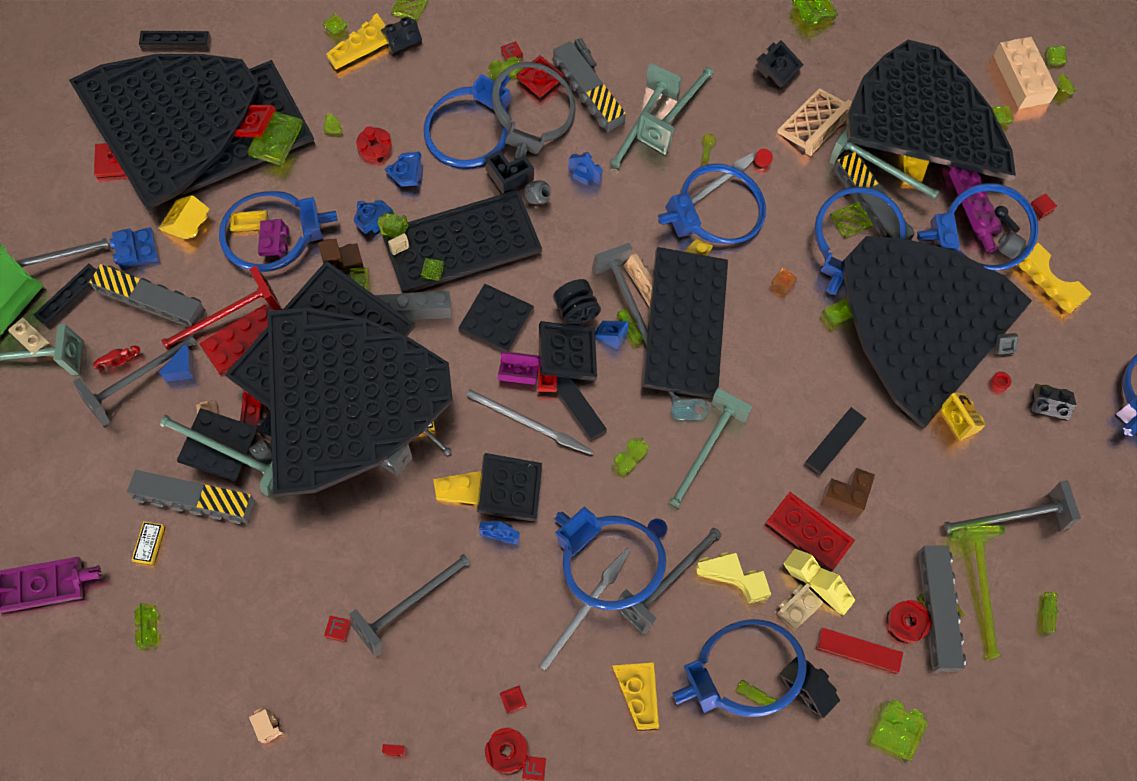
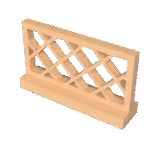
[778,88,852,156]

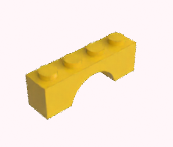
[1018,243,1092,314]

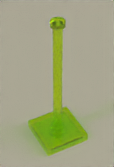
[950,526,1005,658]

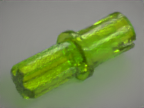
[617,309,643,344]
[1042,592,1059,634]

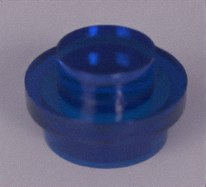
[648,519,667,538]

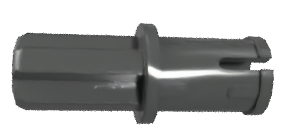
[574,38,597,69]

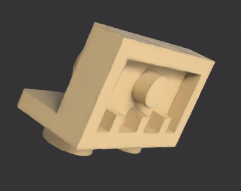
[8,318,53,354]
[777,583,823,632]

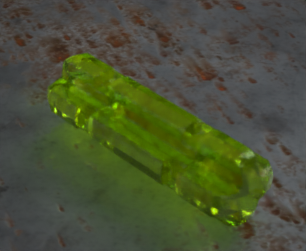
[737,680,777,706]

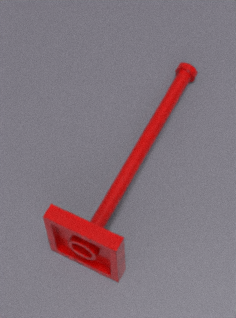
[161,266,283,350]

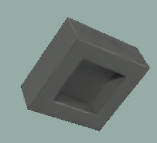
[995,333,1019,355]

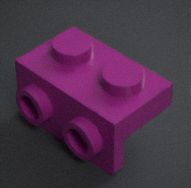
[258,219,290,259]
[498,351,539,385]

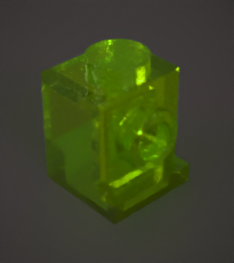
[378,213,408,238]

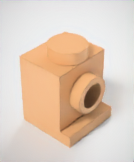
[249,707,283,744]

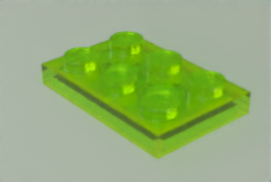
[247,111,303,166]

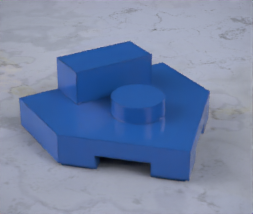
[384,152,423,187]
[568,152,603,185]
[354,200,394,234]
[479,520,520,545]

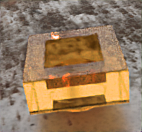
[771,268,798,293]

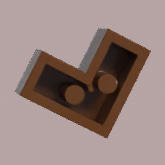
[318,238,365,275]
[821,468,875,517]

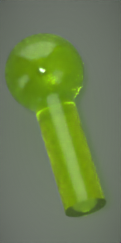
[702,134,716,161]

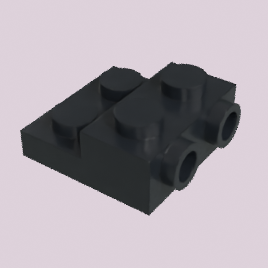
[755,40,804,88]

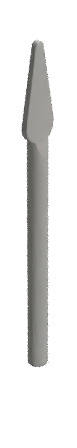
[691,149,760,205]
[467,389,594,455]
[539,548,630,671]

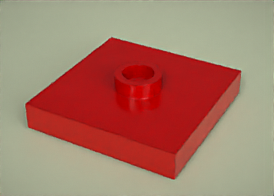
[516,55,564,98]
[235,105,276,137]
[94,143,126,177]

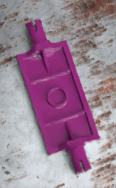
[949,166,1003,253]
[0,557,102,613]

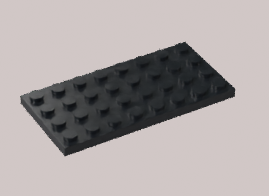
[381,189,542,294]
[642,247,728,399]

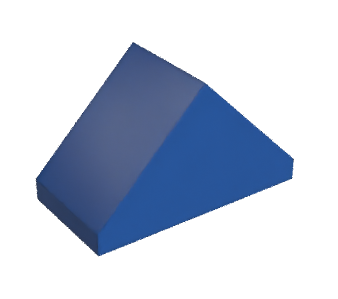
[595,321,629,350]
[158,344,194,382]

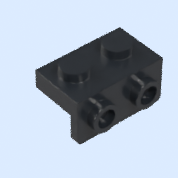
[381,17,422,54]
[1031,384,1077,420]

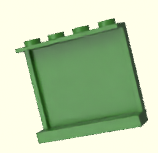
[0,244,44,336]

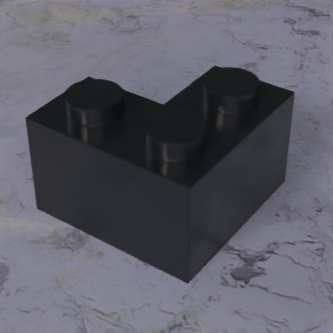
[485,150,534,194]
[780,657,840,718]

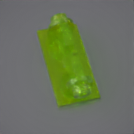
[488,56,523,80]
[611,437,649,475]
[134,603,157,649]

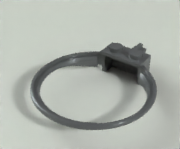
[492,62,576,160]

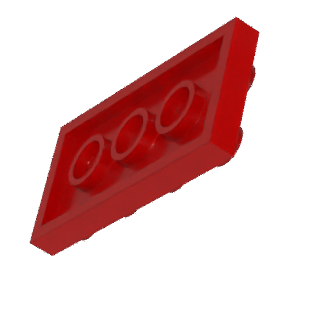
[199,304,269,374]
[766,492,855,572]

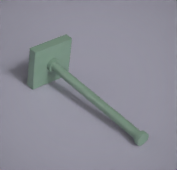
[610,63,682,168]
[636,67,713,155]
[829,128,940,201]
[0,324,83,375]
[669,388,753,508]
[160,415,273,496]

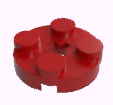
[356,126,392,161]
[888,600,931,643]
[485,728,529,774]

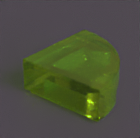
[324,114,342,133]

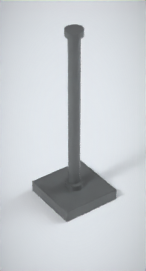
[16,238,109,267]
[592,243,648,344]
[73,335,197,427]
[944,480,1081,534]
[618,527,722,636]
[349,554,470,657]

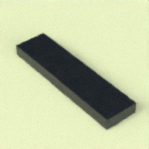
[139,31,210,49]
[33,263,97,328]
[556,377,607,441]
[804,407,867,475]

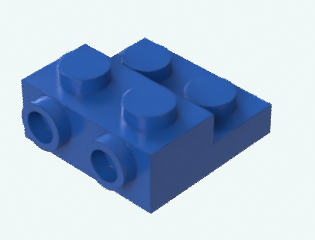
[110,227,159,270]

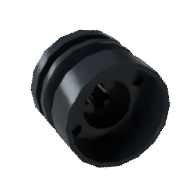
[553,279,601,326]

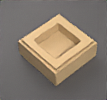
[388,233,409,255]

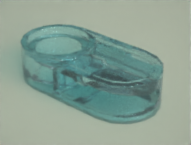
[671,399,709,420]

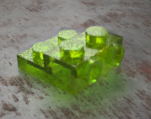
[792,0,838,25]
[870,699,929,761]

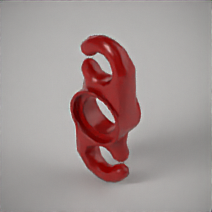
[93,345,140,370]

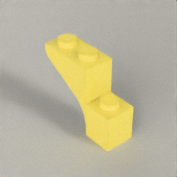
[783,549,855,615]
[695,552,771,604]

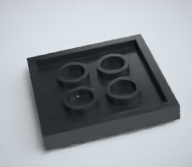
[458,283,534,352]
[539,321,597,381]
[177,408,257,482]
[477,453,542,522]

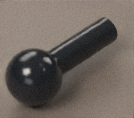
[994,206,1020,233]

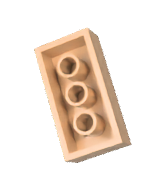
[993,36,1058,109]

